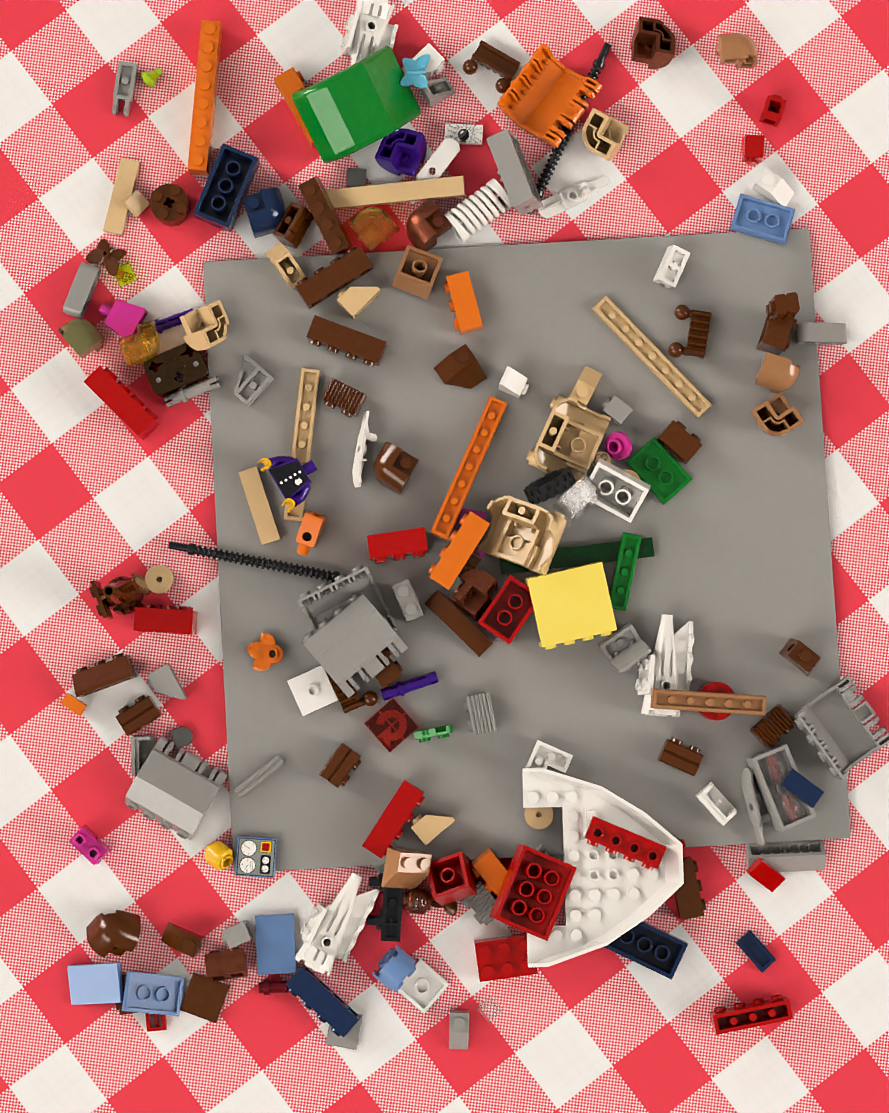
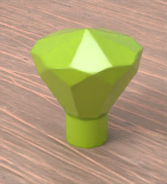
[141,68,163,88]

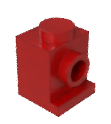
[759,95,786,127]

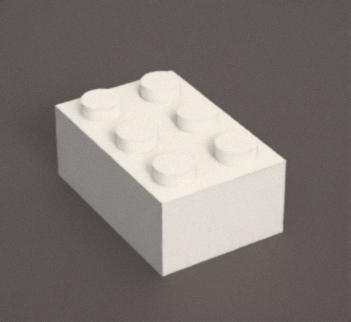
[580,458,651,523]

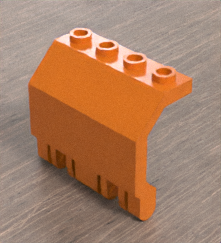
[497,43,602,148]

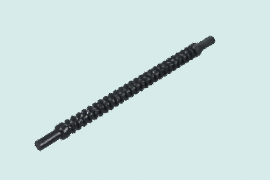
[528,43,611,215]
[168,541,348,583]

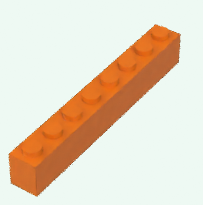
[187,20,223,176]

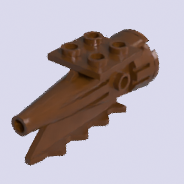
[89,573,150,620]

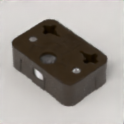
[143,343,209,397]

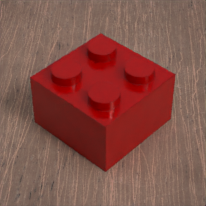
[428,851,477,906]

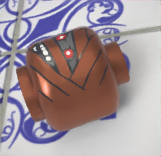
[403,888,432,915]

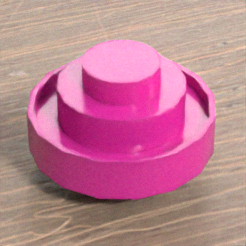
[605,431,632,460]

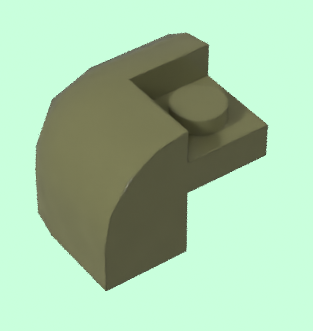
[58,318,106,359]

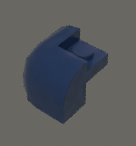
[242,188,286,238]

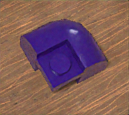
[375,128,427,177]

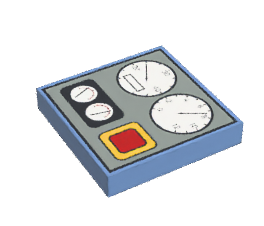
[235,836,277,878]

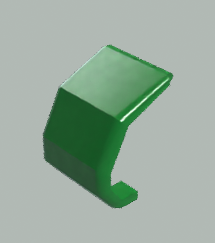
[292,46,421,163]

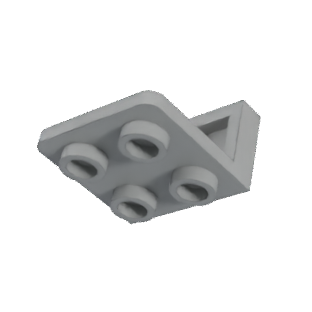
[598,622,652,673]

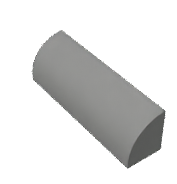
[745,840,826,874]

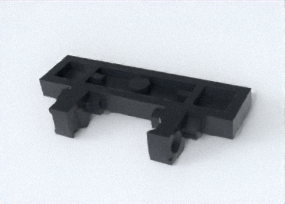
[367,863,403,942]

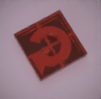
[364,698,418,753]

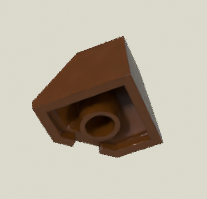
[434,344,487,389]

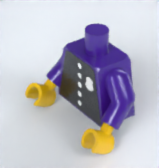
[257,456,317,513]

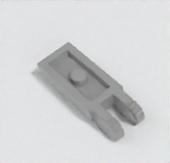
[112,61,139,117]

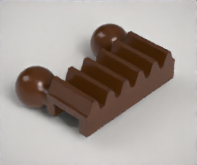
[463,40,520,94]
[668,305,712,359]
[327,673,378,713]

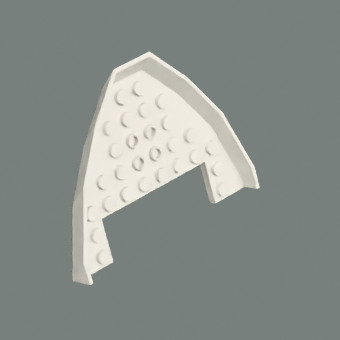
[522,768,684,967]

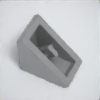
[421,77,455,108]

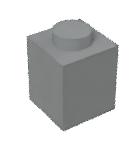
[602,395,633,427]
[221,920,253,949]

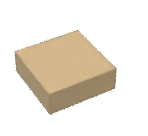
[123,190,150,217]

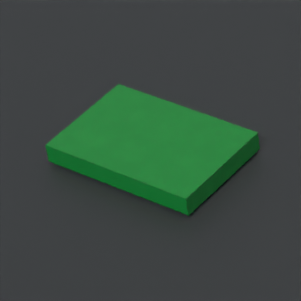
[625,437,693,505]

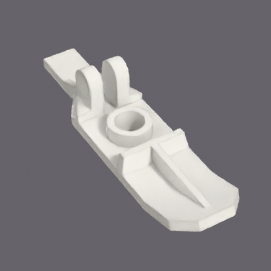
[410,138,460,205]
[537,176,608,219]
[352,411,377,488]

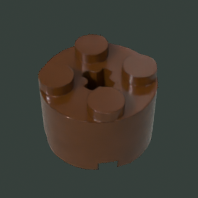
[150,184,191,226]

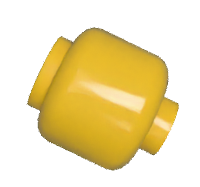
[204,841,233,870]

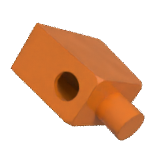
[295,510,327,556]

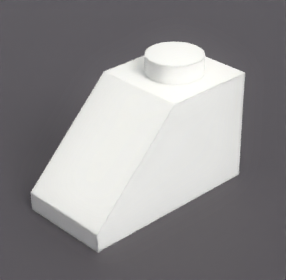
[402,43,445,77]
[752,168,794,206]
[498,366,529,398]

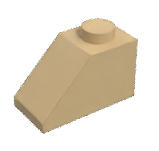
[265,242,306,289]
[337,287,381,319]
[570,365,602,407]
[411,814,455,845]

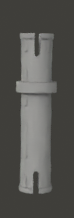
[164,376,221,408]

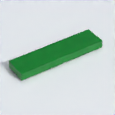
[609,532,642,611]

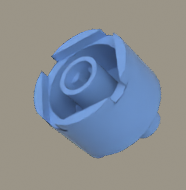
[372,945,416,992]

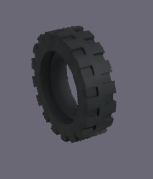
[523,467,576,504]

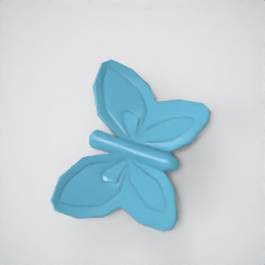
[400,54,430,89]

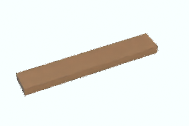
[650,688,767,716]

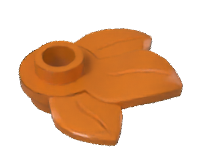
[247,633,284,671]

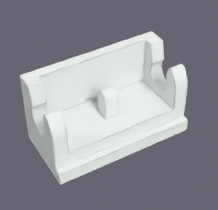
[653,245,690,288]
[695,782,737,826]

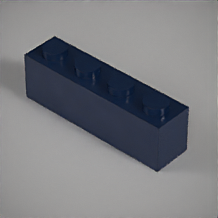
[286,965,361,1037]

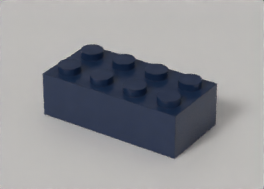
[193,144,260,232]
[604,921,688,980]

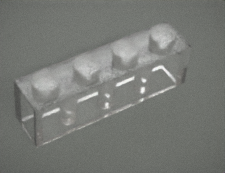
[547,474,602,531]

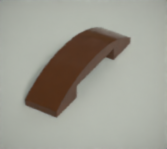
[424,590,493,657]

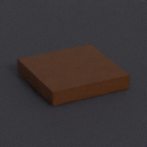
[180,972,230,1023]

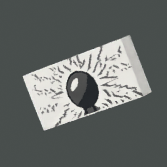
[445,123,483,145]

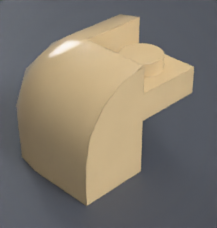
[582,108,630,161]
[179,299,229,351]

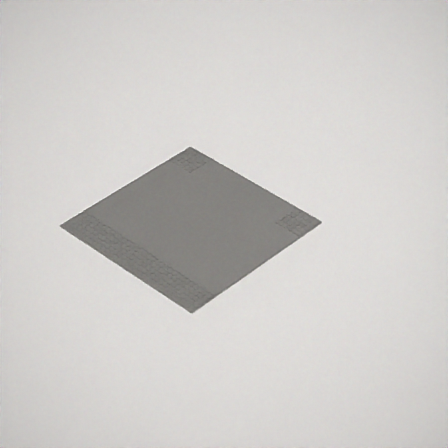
[203,229,851,873]

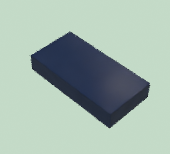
[780,769,824,808]
[735,930,776,972]

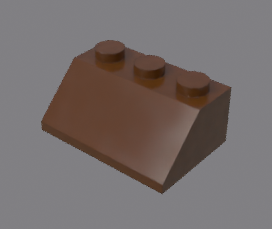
[72,653,137,697]

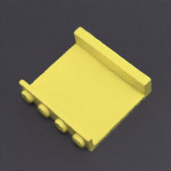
[524,561,617,650]

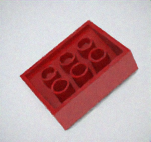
[489,844,577,941]

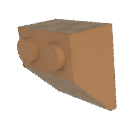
[392,245,443,300]
[381,848,432,889]

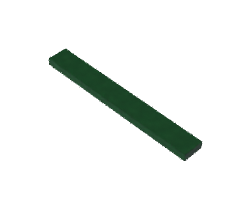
[500,537,654,575]

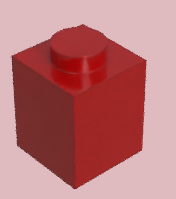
[742,134,764,165]

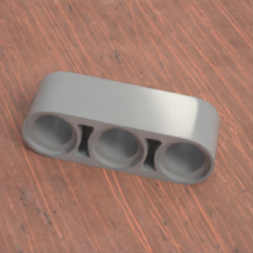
[62,262,101,319]
[796,322,847,345]

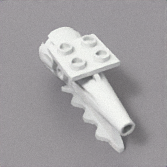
[340,0,399,65]
[636,614,695,717]
[295,872,380,976]

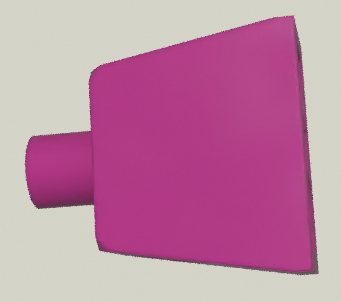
[99,300,148,344]

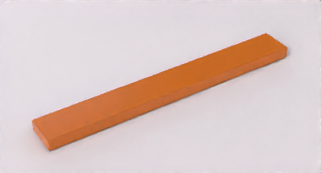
[430,396,508,541]

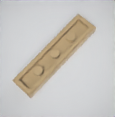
[103,157,140,236]
[238,466,281,545]

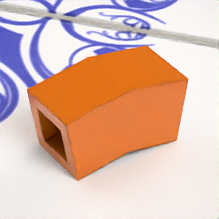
[61,693,87,716]

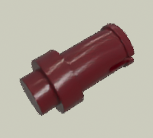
[259,979,288,995]

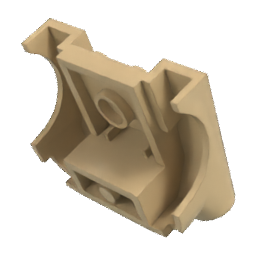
[526,395,611,489]
[477,495,567,576]

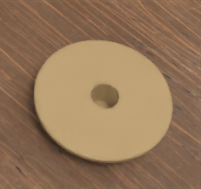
[145,565,174,594]
[524,807,553,829]

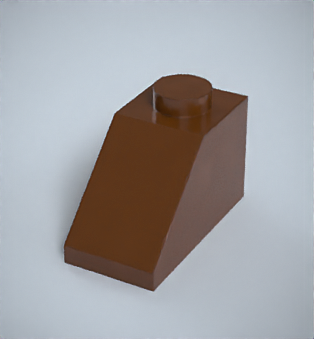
[161,922,204,958]

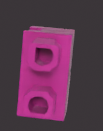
[69,825,111,865]

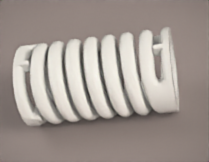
[444,178,512,243]

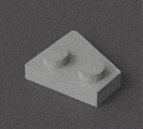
[233,354,274,407]

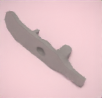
[741,768,771,845]

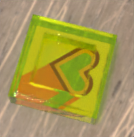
[115,262,138,288]

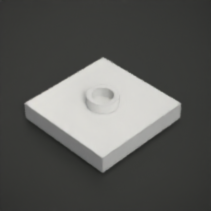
[287,666,338,716]
[398,958,450,1014]

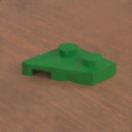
[413,724,453,743]

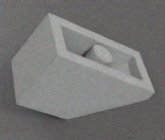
[147,664,188,700]
[449,1009,469,1050]

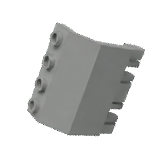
[297,565,398,632]
[302,593,408,698]
[794,675,889,780]
[124,736,228,840]

